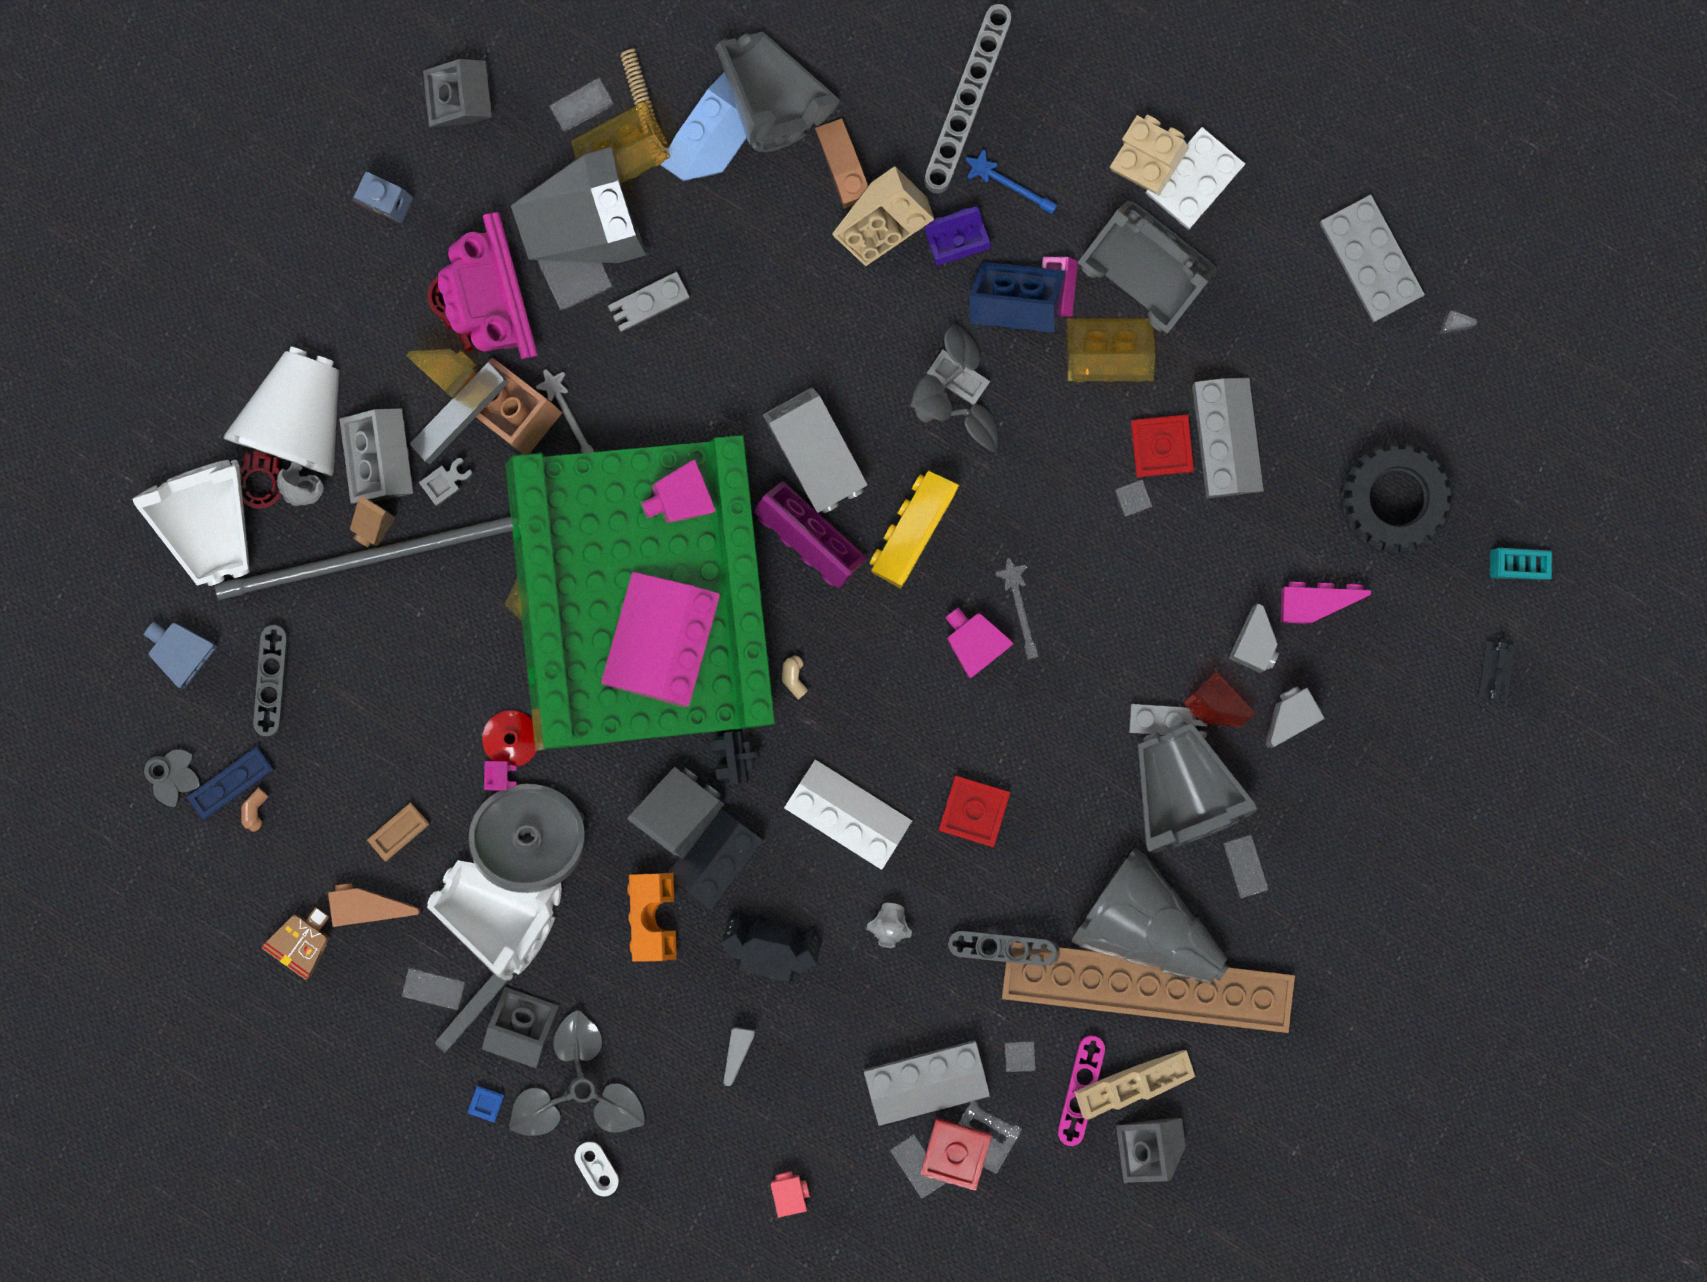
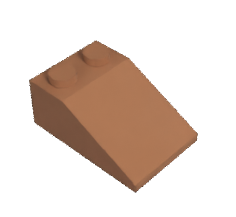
[476,357,562,455]

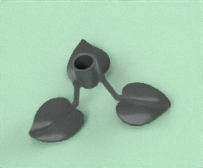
[911,324,998,452]
[509,1010,645,1136]

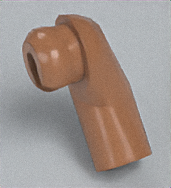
[241,787,269,832]

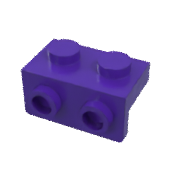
[924,207,991,266]

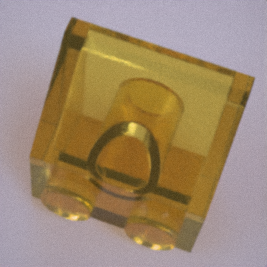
[406,349,476,398]

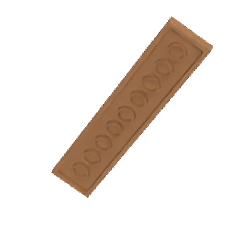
[1002,942,1295,1033]

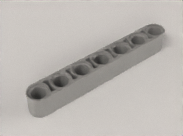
[925,4,1011,194]

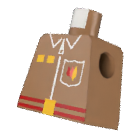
[262,907,330,980]

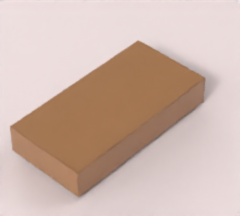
[367,803,430,862]

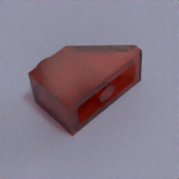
[1184,672,1256,727]

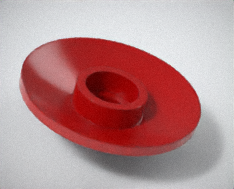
[482,710,537,767]

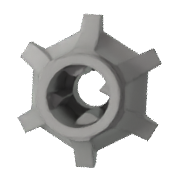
[866,903,912,948]

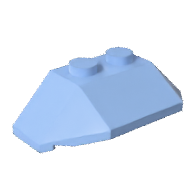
[660,73,747,181]

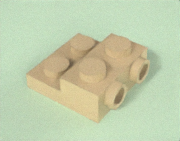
[1110,115,1189,196]

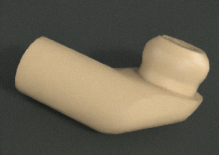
[782,655,809,699]

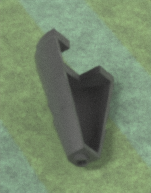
[1071,847,1229,984]

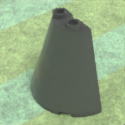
[715,32,840,152]
[1138,722,1257,852]

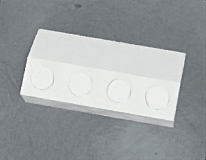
[785,760,912,870]

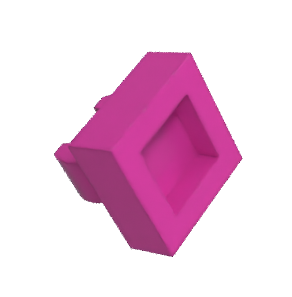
[484,761,517,790]

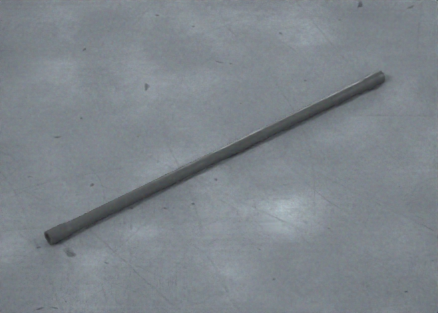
[215,517,512,600]

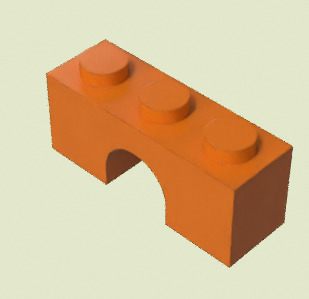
[627,873,677,962]

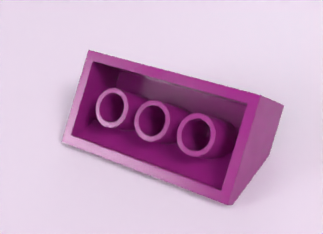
[754,481,867,589]

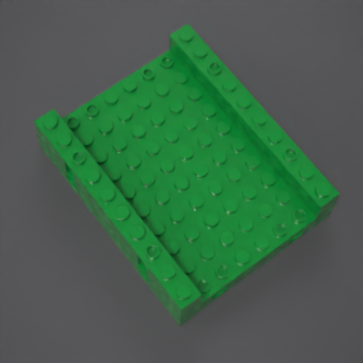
[505,436,774,751]

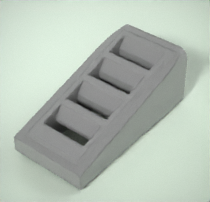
[723,1027,755,1086]

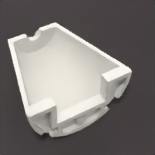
[224,347,339,476]
[132,460,250,586]
[427,860,561,980]

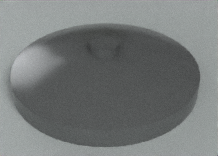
[469,784,585,893]

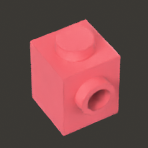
[771,1171,810,1218]

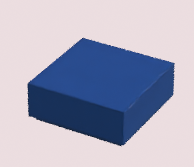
[468,1086,505,1123]

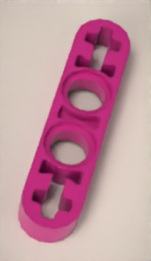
[1058,1035,1105,1146]

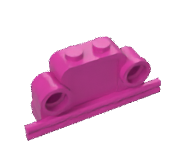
[438,212,538,359]

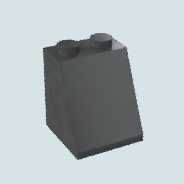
[628,767,724,859]

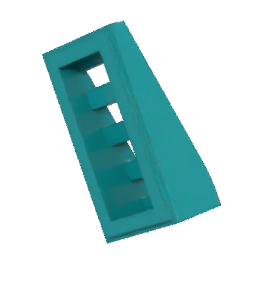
[1490,548,1552,580]

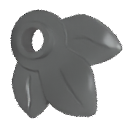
[144,750,200,807]

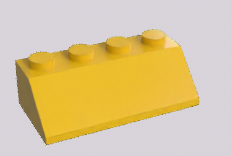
[869,471,959,589]

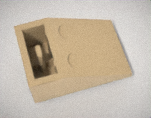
[833,167,934,266]

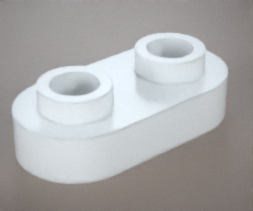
[575,1141,619,1196]

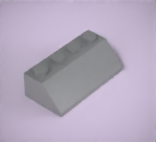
[1192,378,1264,499]
[864,1040,990,1126]

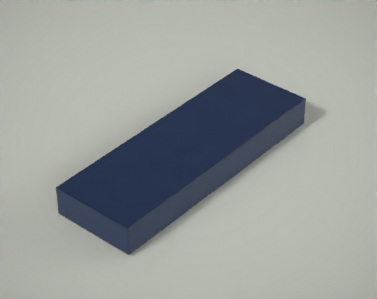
[187,746,275,820]

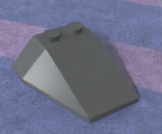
[511,146,646,263]

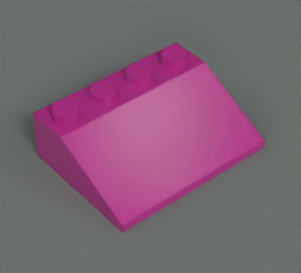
[600,572,720,708]

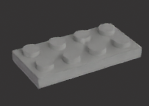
[1319,195,1425,323]

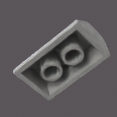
[340,409,413,504]

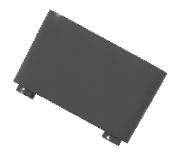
[1078,201,1217,334]

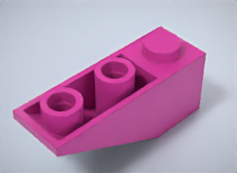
[1280,582,1371,624]

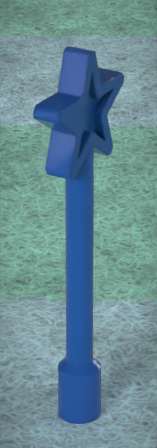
[966,150,1058,214]

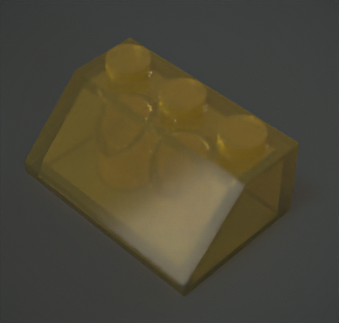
[571,101,671,183]
[1066,319,1155,382]

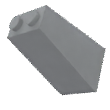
[763,387,867,513]

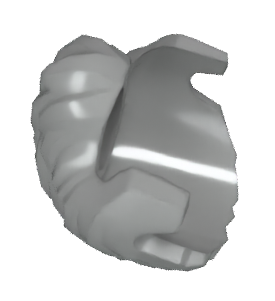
[277,462,324,506]

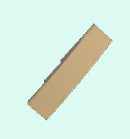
[1075,1050,1195,1120]

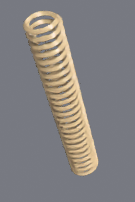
[620,48,666,158]

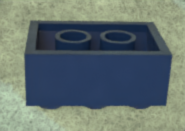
[969,262,1066,332]

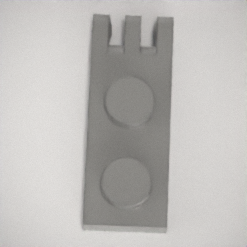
[608,272,690,332]
[1129,704,1208,738]

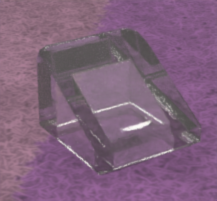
[1439,311,1477,334]

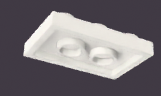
[1146,127,1245,230]

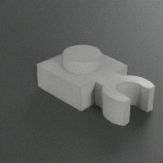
[419,458,473,506]

